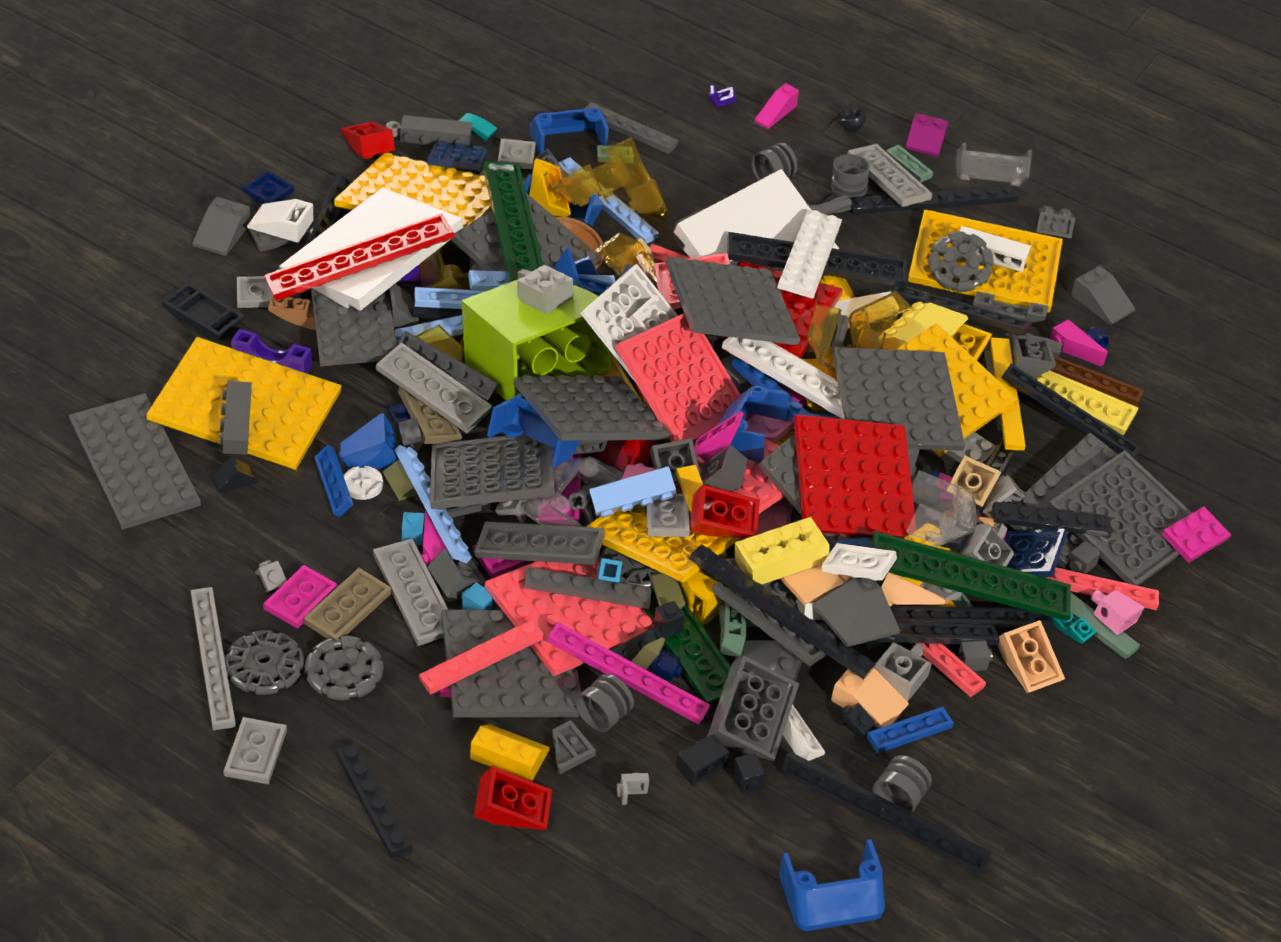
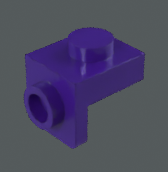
[709,85,736,108]

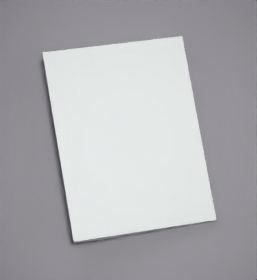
[674,169,839,272]
[279,188,463,311]
[580,264,678,383]

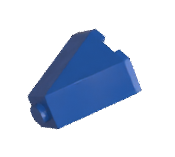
[339,413,399,469]

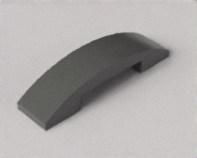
[973,291,1049,322]

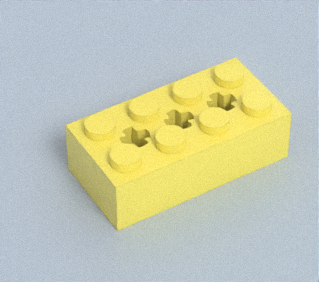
[735,517,829,584]

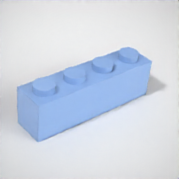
[589,466,676,518]

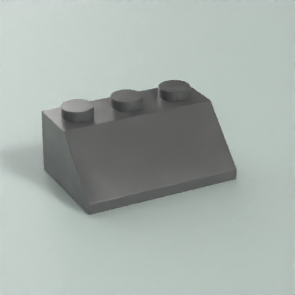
[1010,332,1056,378]

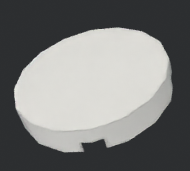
[344,466,383,500]

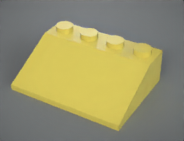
[879,302,968,350]

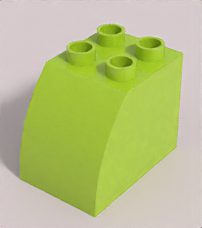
[462,280,612,401]

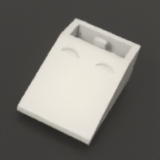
[247,199,313,242]

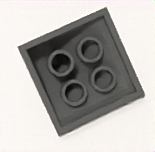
[812,577,900,647]

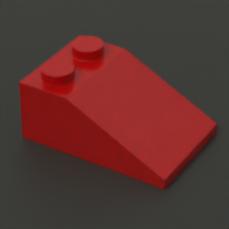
[340,122,395,159]
[595,440,657,472]
[690,485,760,538]
[474,766,552,830]

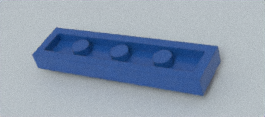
[315,445,353,517]
[867,707,954,754]

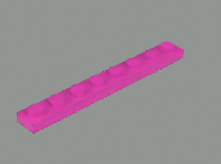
[546,622,710,725]

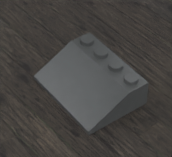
[707,655,799,761]

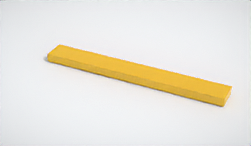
[989,338,1025,451]

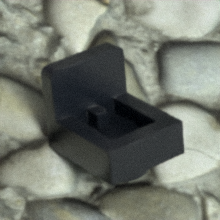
[836,703,875,738]

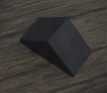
[212,457,258,493]

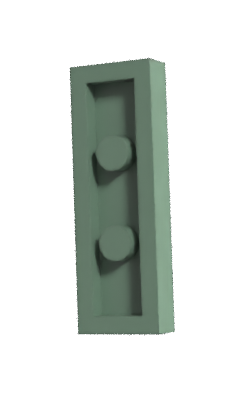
[886,145,933,183]

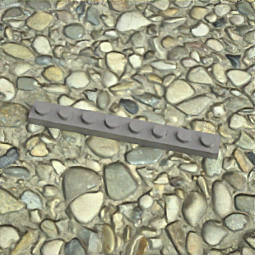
[191,587,236,730]

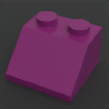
[905,113,948,157]

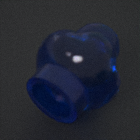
[1086,327,1109,348]

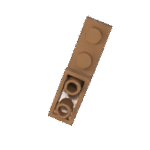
[268,295,316,330]

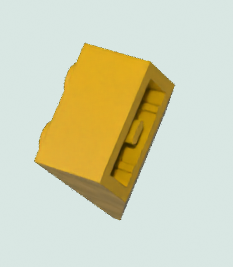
[678,570,721,627]

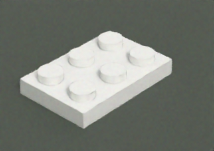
[822,543,897,581]

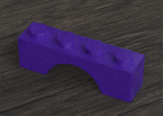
[231,329,312,374]

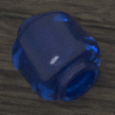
[649,650,683,682]

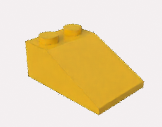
[529,158,571,217]

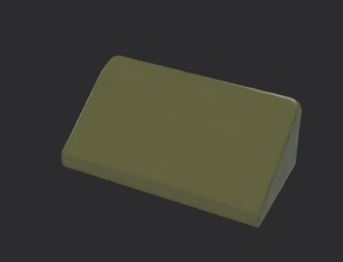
[382,460,417,501]
[651,574,685,609]
[631,638,665,670]

